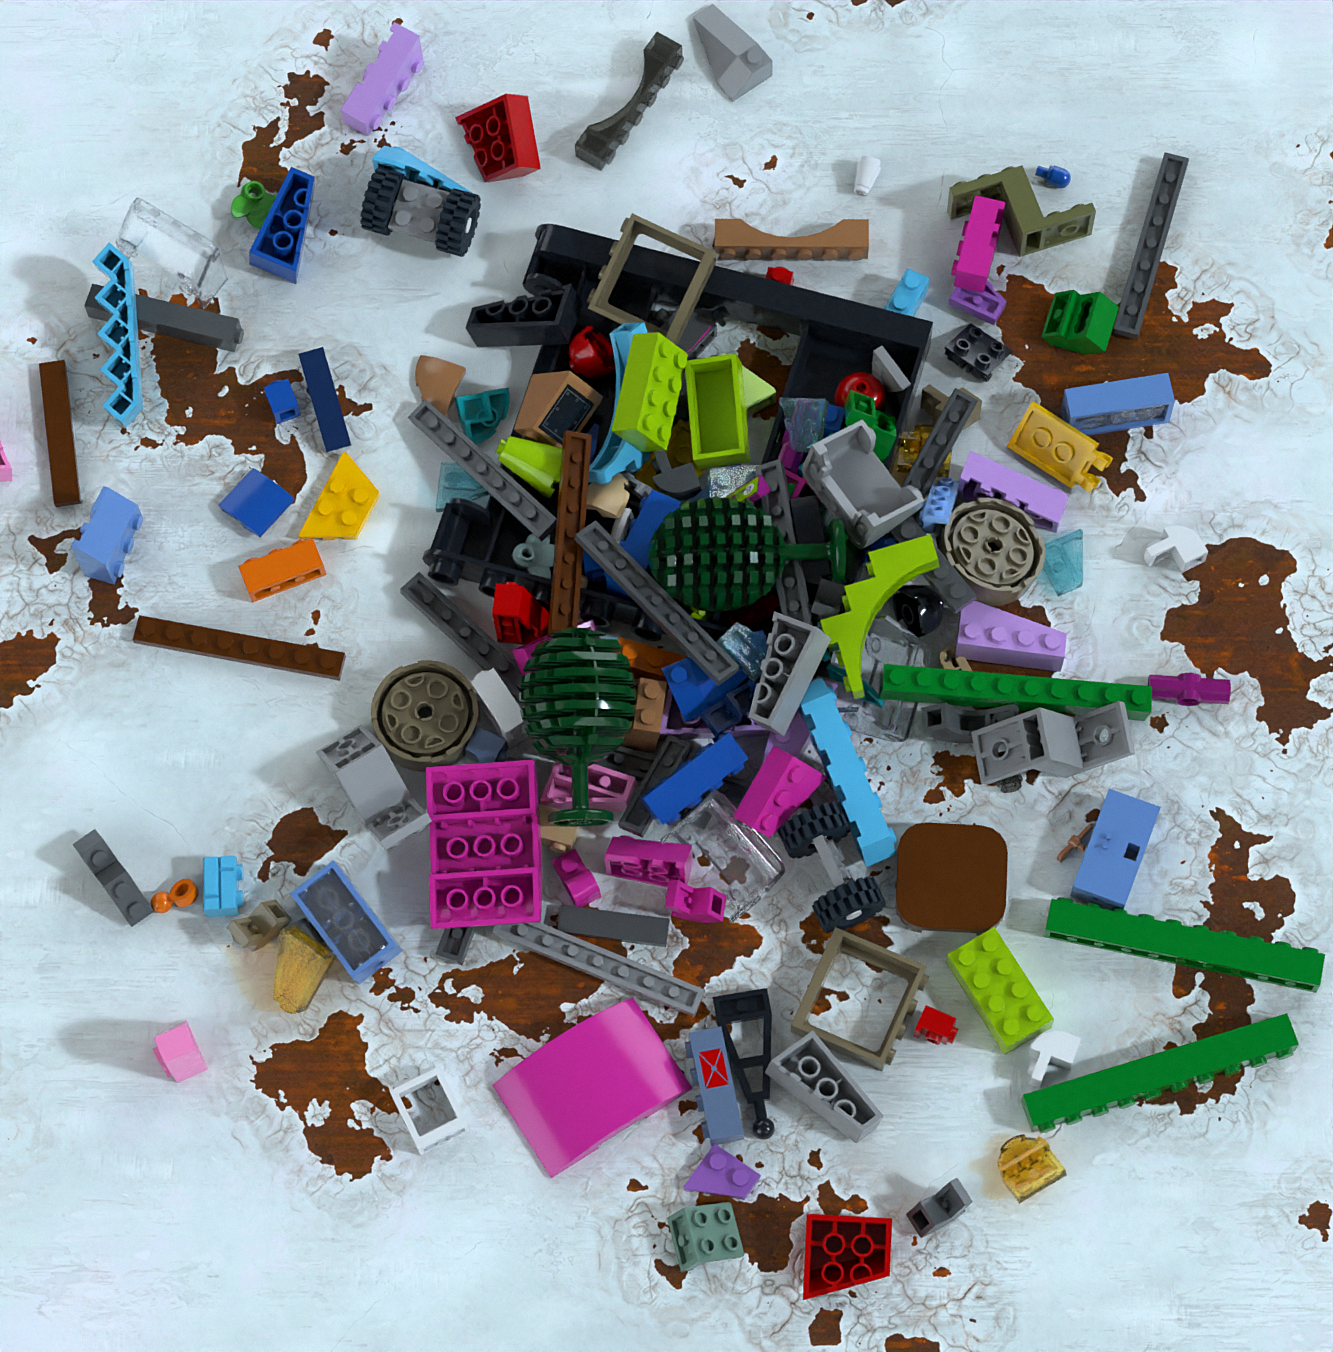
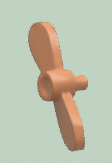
[1057,823,1094,863]

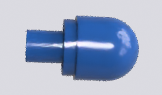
[1035,165,1071,188]

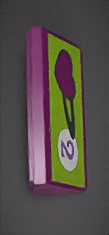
[724,475,770,503]

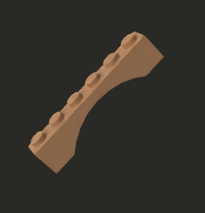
[715,219,869,261]

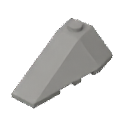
[693,4,772,102]

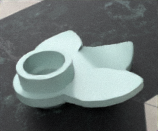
[512,533,555,579]

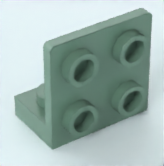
[667,1202,744,1272]

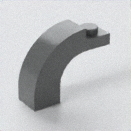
[921,702,1019,744]

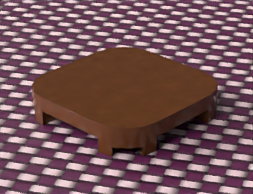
[895,822,1008,936]

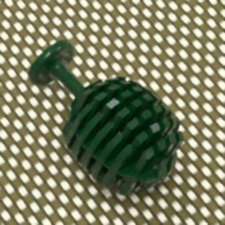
[648,497,846,612]
[519,627,636,827]

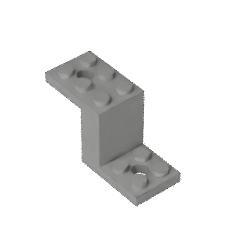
[971,701,1135,785]
[316,724,432,850]

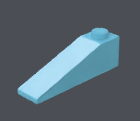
[372,146,472,193]

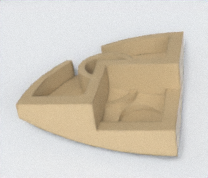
[586,473,629,519]

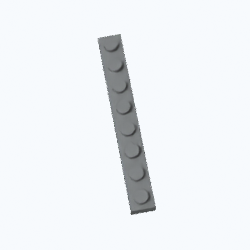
[492,922,705,1017]

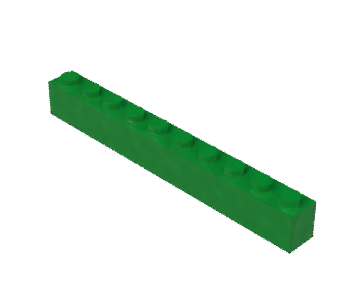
[879,664,1152,721]
[1044,897,1325,993]
[1021,1013,1299,1134]

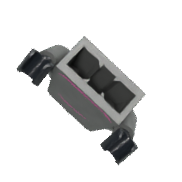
[653,306,731,361]

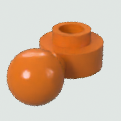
[151,879,199,913]

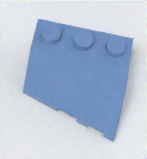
[71,486,143,584]

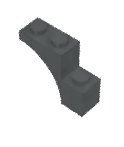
[72,829,154,927]

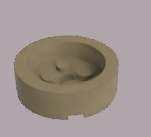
[936,498,1046,606]
[371,660,481,772]

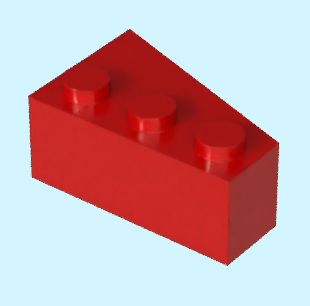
[492,582,549,645]

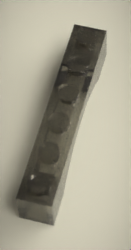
[575,32,684,171]

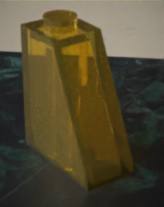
[273,925,337,1014]

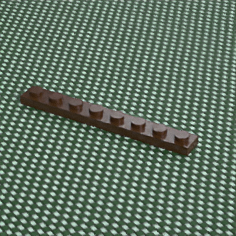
[548,430,592,636]
[133,615,346,681]

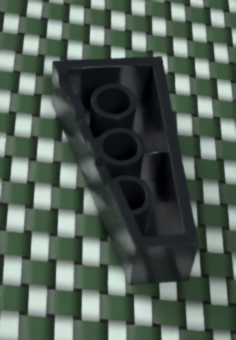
[465,284,583,347]

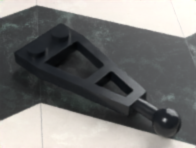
[713,988,775,1140]

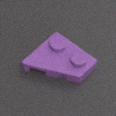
[948,280,1006,325]
[684,1143,761,1200]

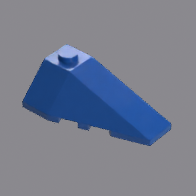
[662,630,769,723]

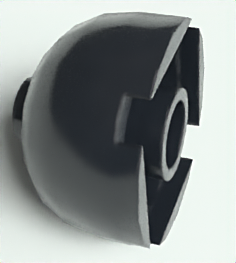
[893,585,943,639]

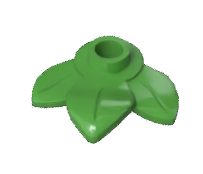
[231,181,276,229]

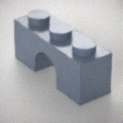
[465,726,509,764]

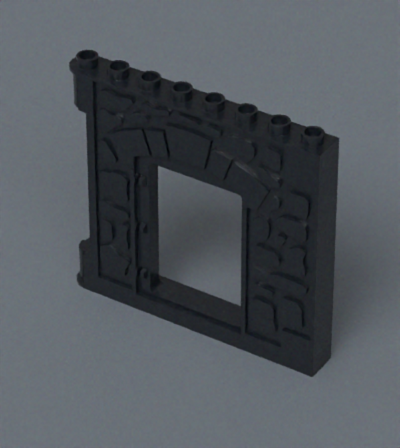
[422,224,933,679]

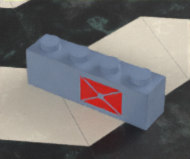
[684,1026,744,1146]

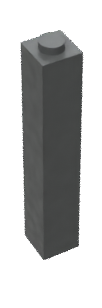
[84,283,244,352]

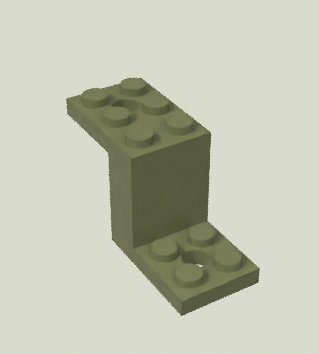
[947,165,1096,257]

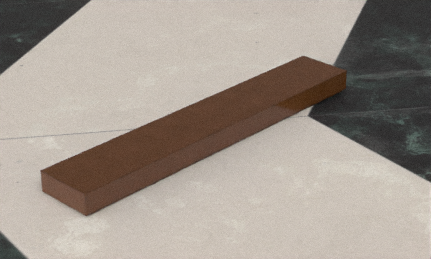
[39,360,81,507]

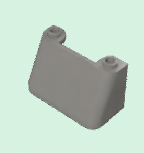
[802,419,925,549]

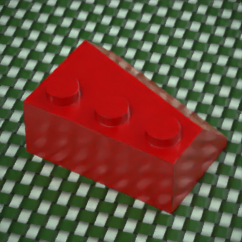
[455,93,541,183]
[803,1214,892,1300]

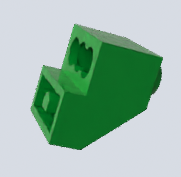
[1041,290,1119,355]
[844,390,897,464]

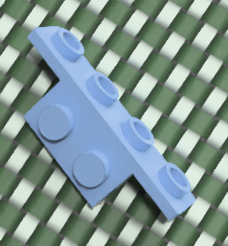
[919,477,959,533]

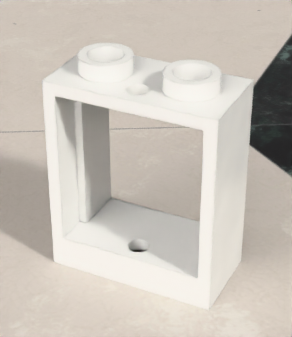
[471,668,530,750]
[390,1066,471,1155]

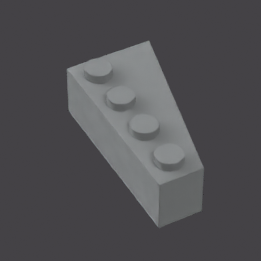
[749,611,831,736]
[765,1031,884,1143]

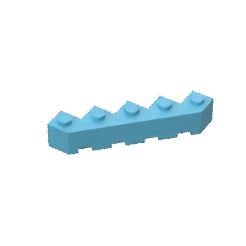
[92,243,143,428]
[797,677,897,867]

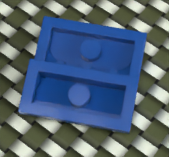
[219,468,295,538]

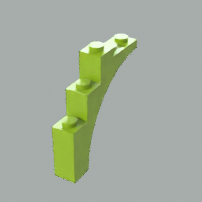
[820,534,940,699]

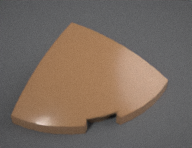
[415,355,466,417]

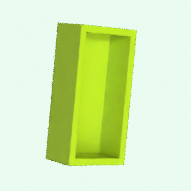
[611,332,688,452]
[685,353,751,470]
[946,927,1054,1055]

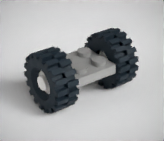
[360,167,481,257]
[778,802,886,934]

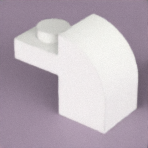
[1144,525,1208,573]
[1027,1031,1082,1088]

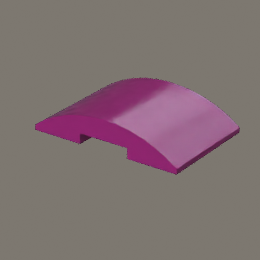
[426,760,542,930]
[492,997,693,1178]

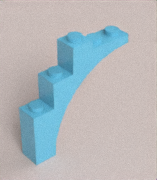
[588,322,651,485]

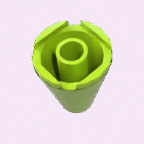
[495,436,562,499]

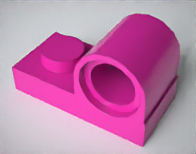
[551,849,601,907]

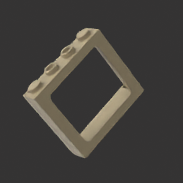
[587,213,719,346]
[791,927,929,1071]

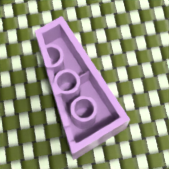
[340,22,424,136]
[957,451,1069,533]

